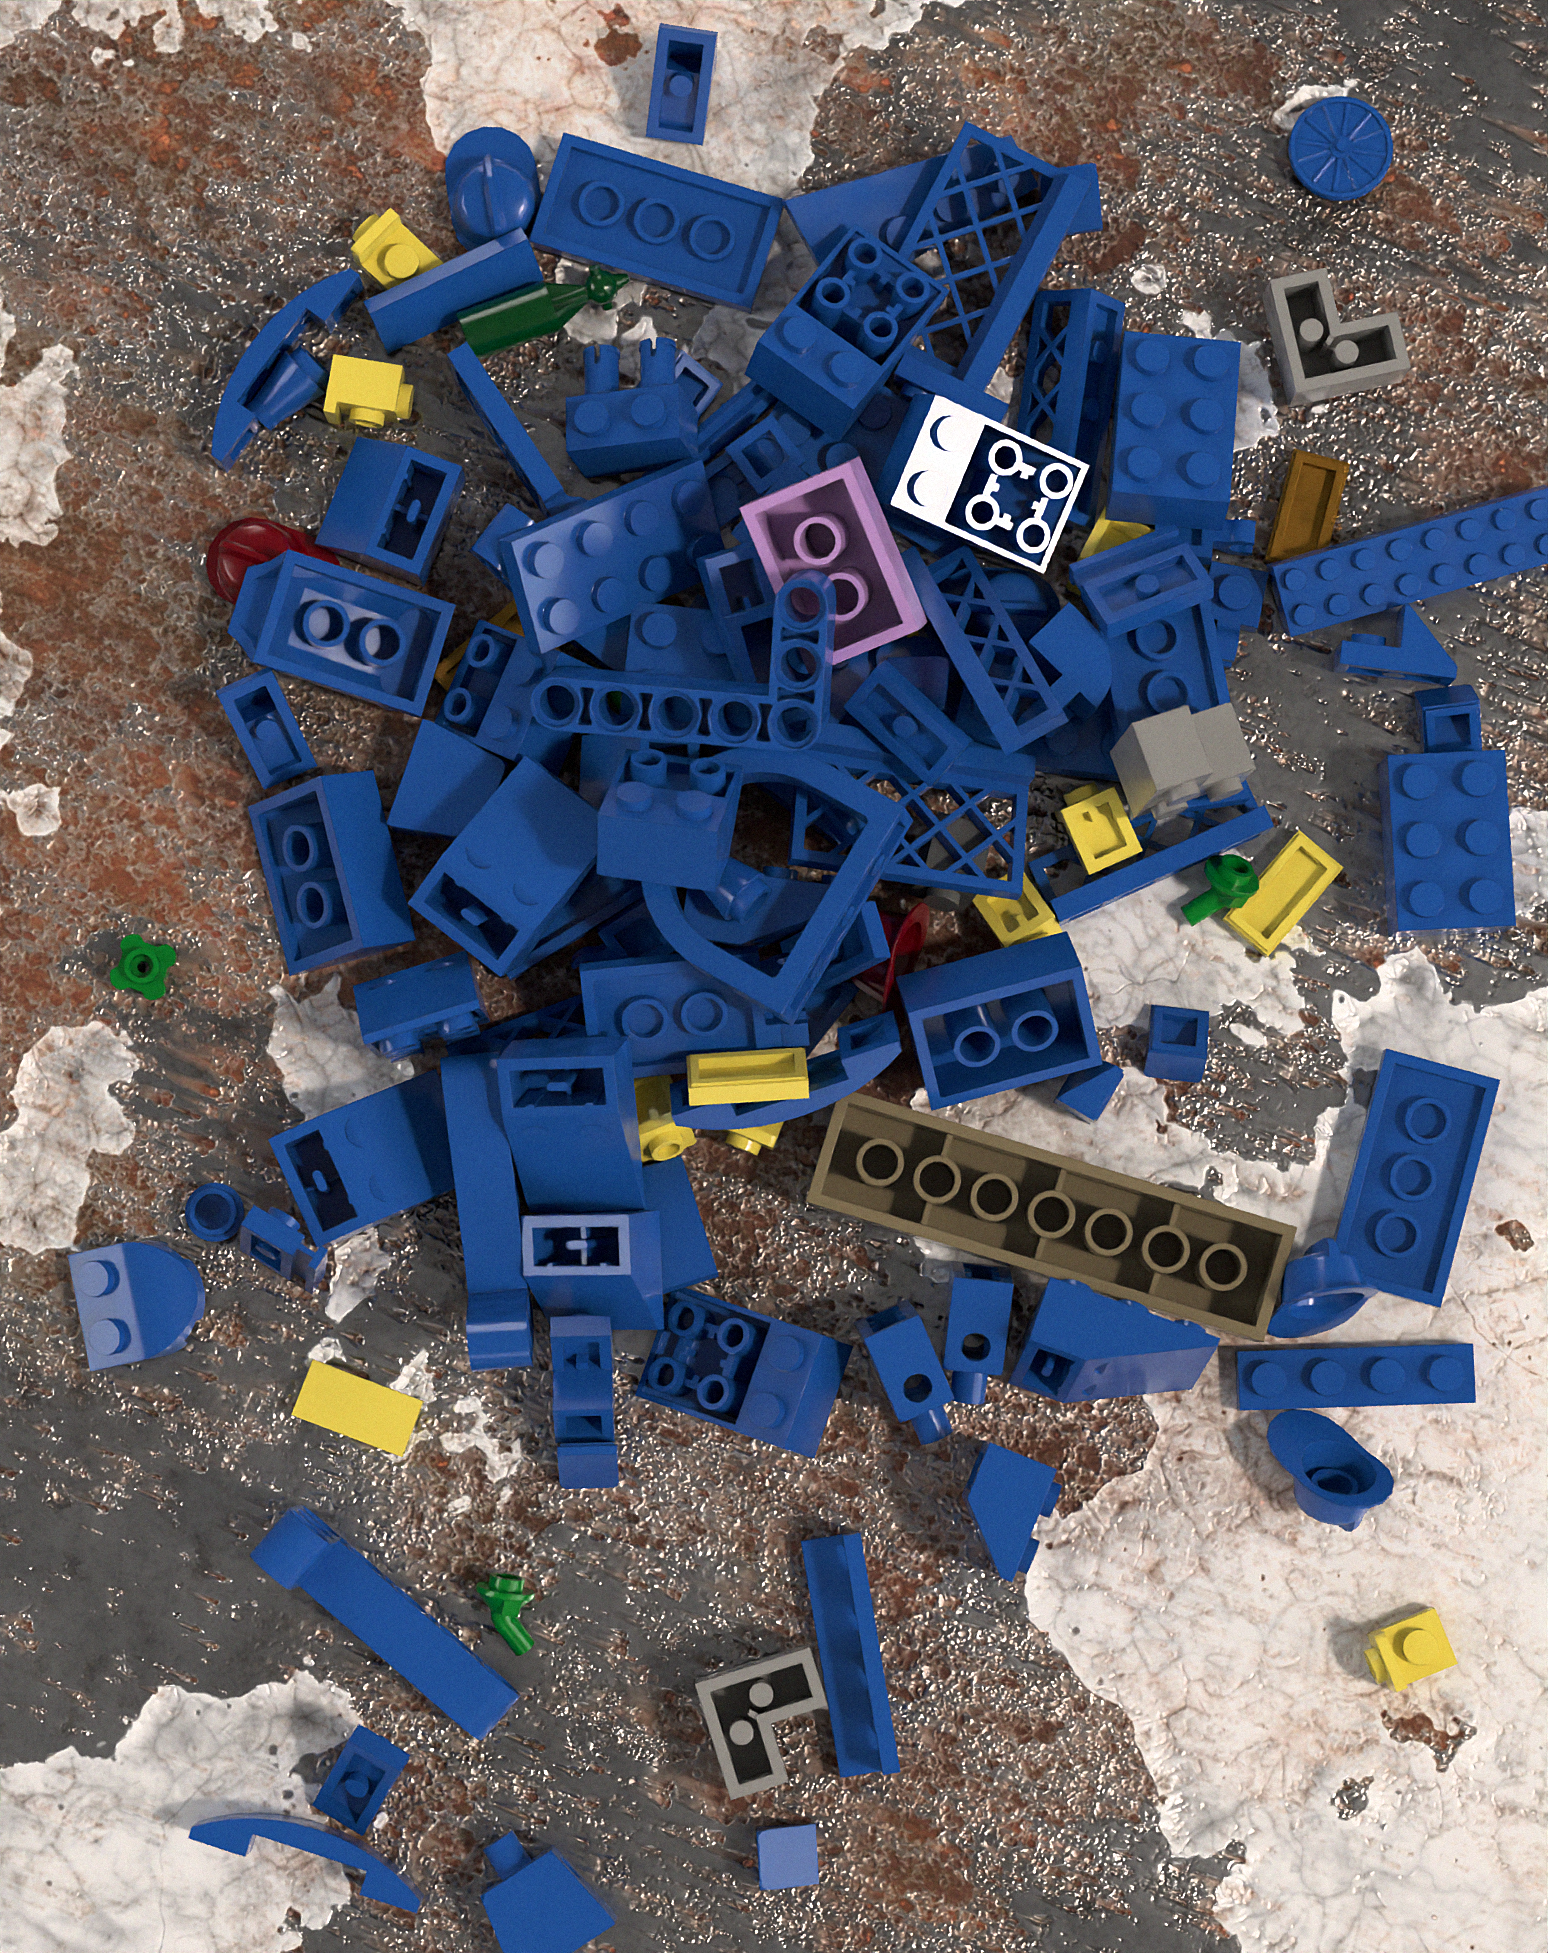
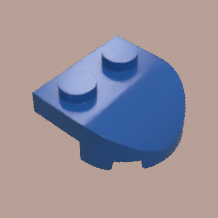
[67,1240,205,1371]

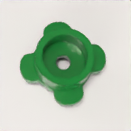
[110,934,177,1000]

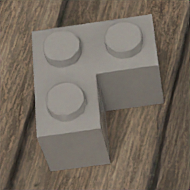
[1262,267,1411,407]
[1110,702,1256,820]
[695,1643,828,1800]

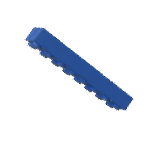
[1266,485,1548,637]

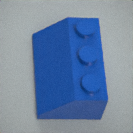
[248,770,416,976]

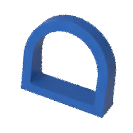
[641,747,913,1026]

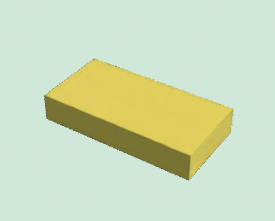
[1222,830,1344,958]
[686,1047,809,1106]
[291,1359,425,1457]

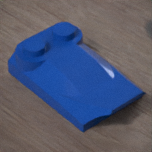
[227,549,456,718]

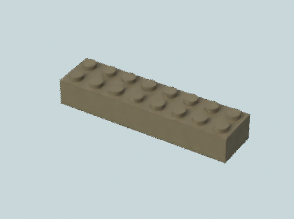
[805,1092,1297,1342]

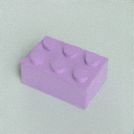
[739,456,928,673]

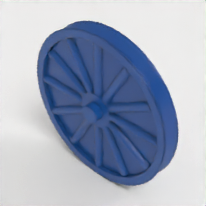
[1288,96,1393,201]

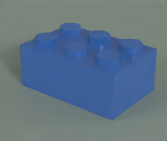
[1105,331,1241,531]
[1378,749,1516,938]
[895,931,1103,1111]

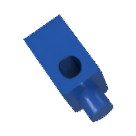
[386,719,510,842]
[941,1261,1014,1404]
[853,1299,954,1445]
[480,1830,617,1953]

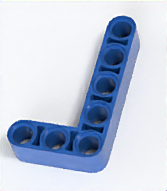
[529,569,837,752]
[440,1051,534,1372]
[249,1505,521,1741]

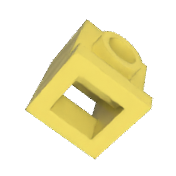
[323,354,415,428]

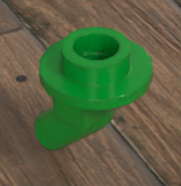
[1180,854,1260,927]
[476,1572,535,1656]

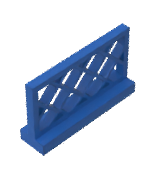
[898,121,1091,392]
[787,719,1036,900]

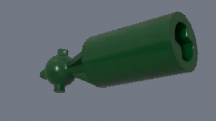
[456,264,630,361]

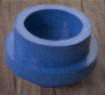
[185,1183,245,1242]

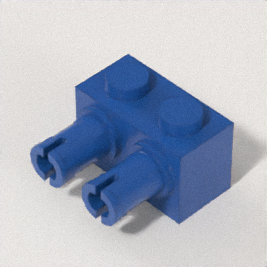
[566,337,698,478]

